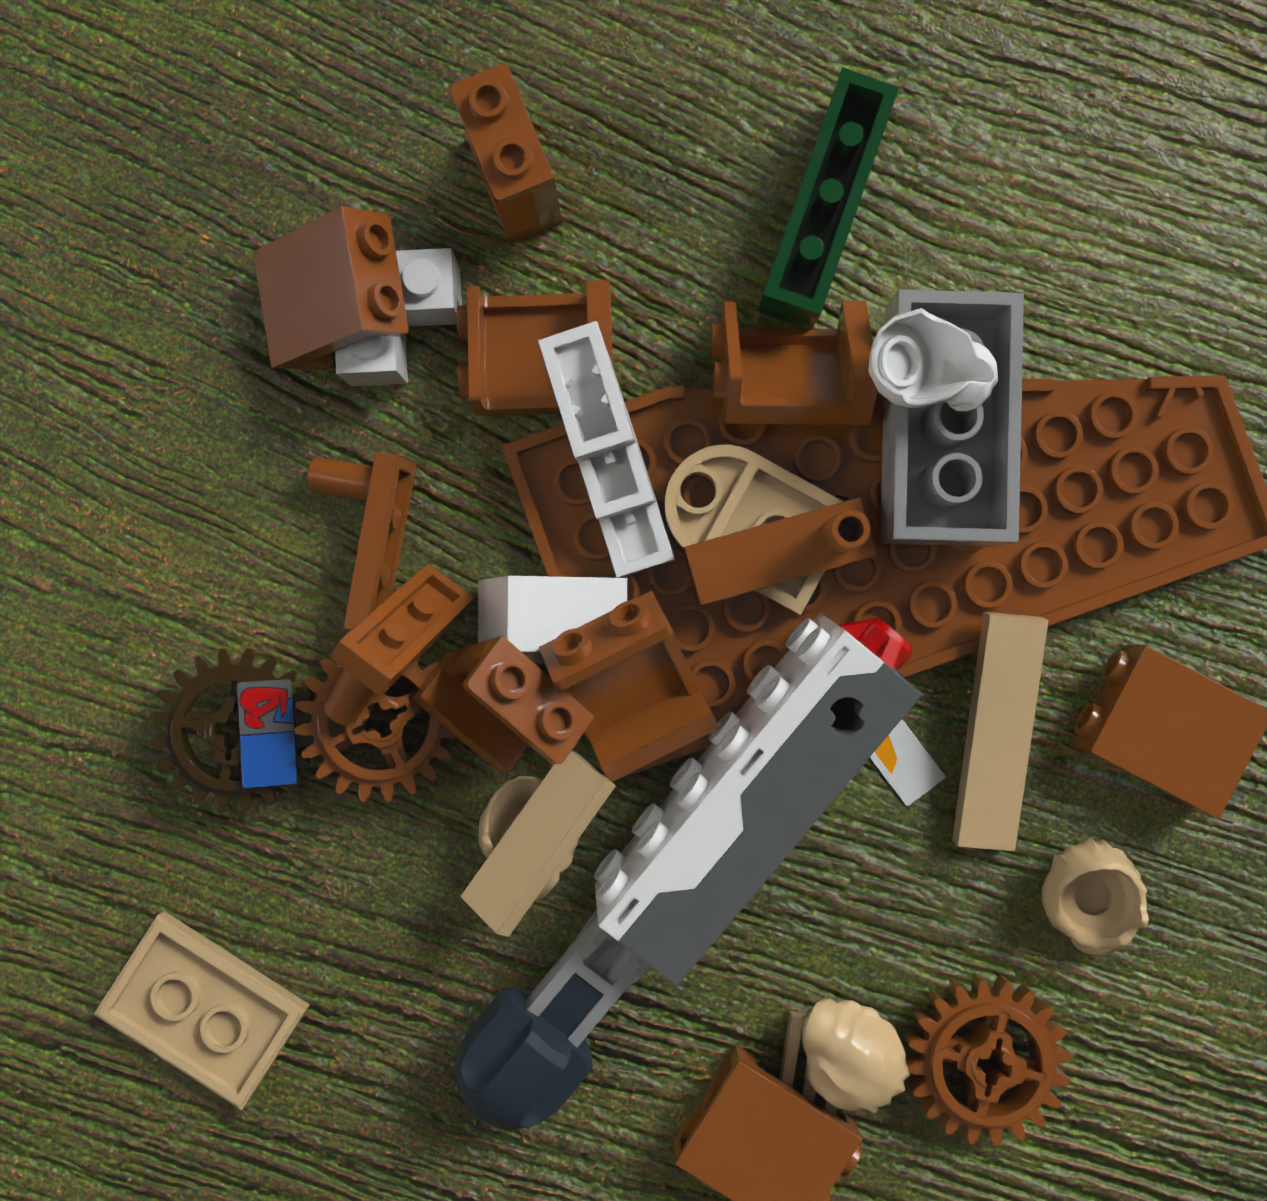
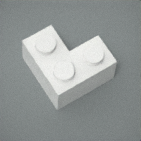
[335,248,462,386]
[478,576,627,664]

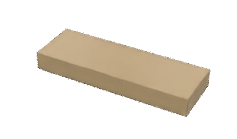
[460,751,616,937]

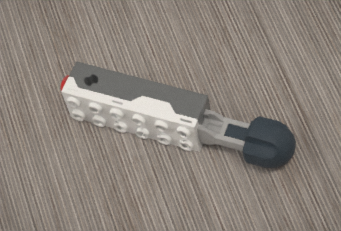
[455,612,923,1131]

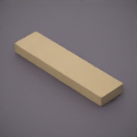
[952,612,1049,851]

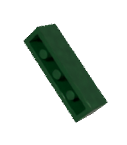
[757,67,899,329]

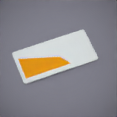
[870,719,945,806]

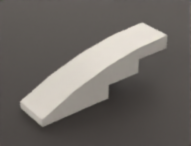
[538,321,675,578]

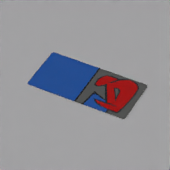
[237,679,297,788]

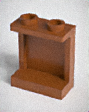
[450,62,562,244]
[253,206,409,370]
[457,280,613,416]
[710,300,878,425]
[539,591,719,782]
[412,635,595,773]
[1073,645,1267,819]
[673,1044,862,1201]

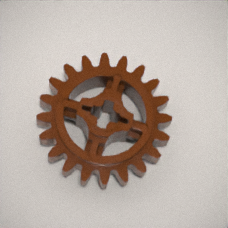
[294,658,456,802]
[904,973,1073,1146]

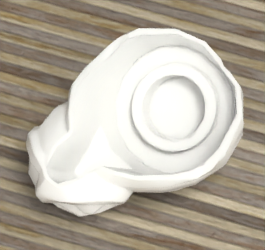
[868,308,998,411]

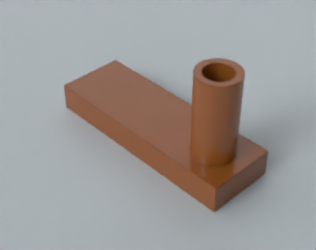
[307,452,417,630]
[684,497,877,606]
[324,563,474,725]

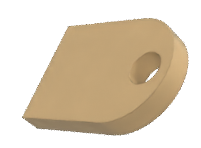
[664,445,843,615]

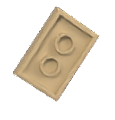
[93,911,310,1110]

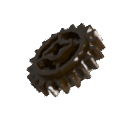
[149,648,315,812]

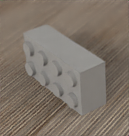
[880,290,1024,547]

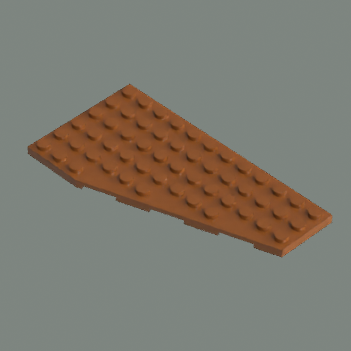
[501,375,1267,779]

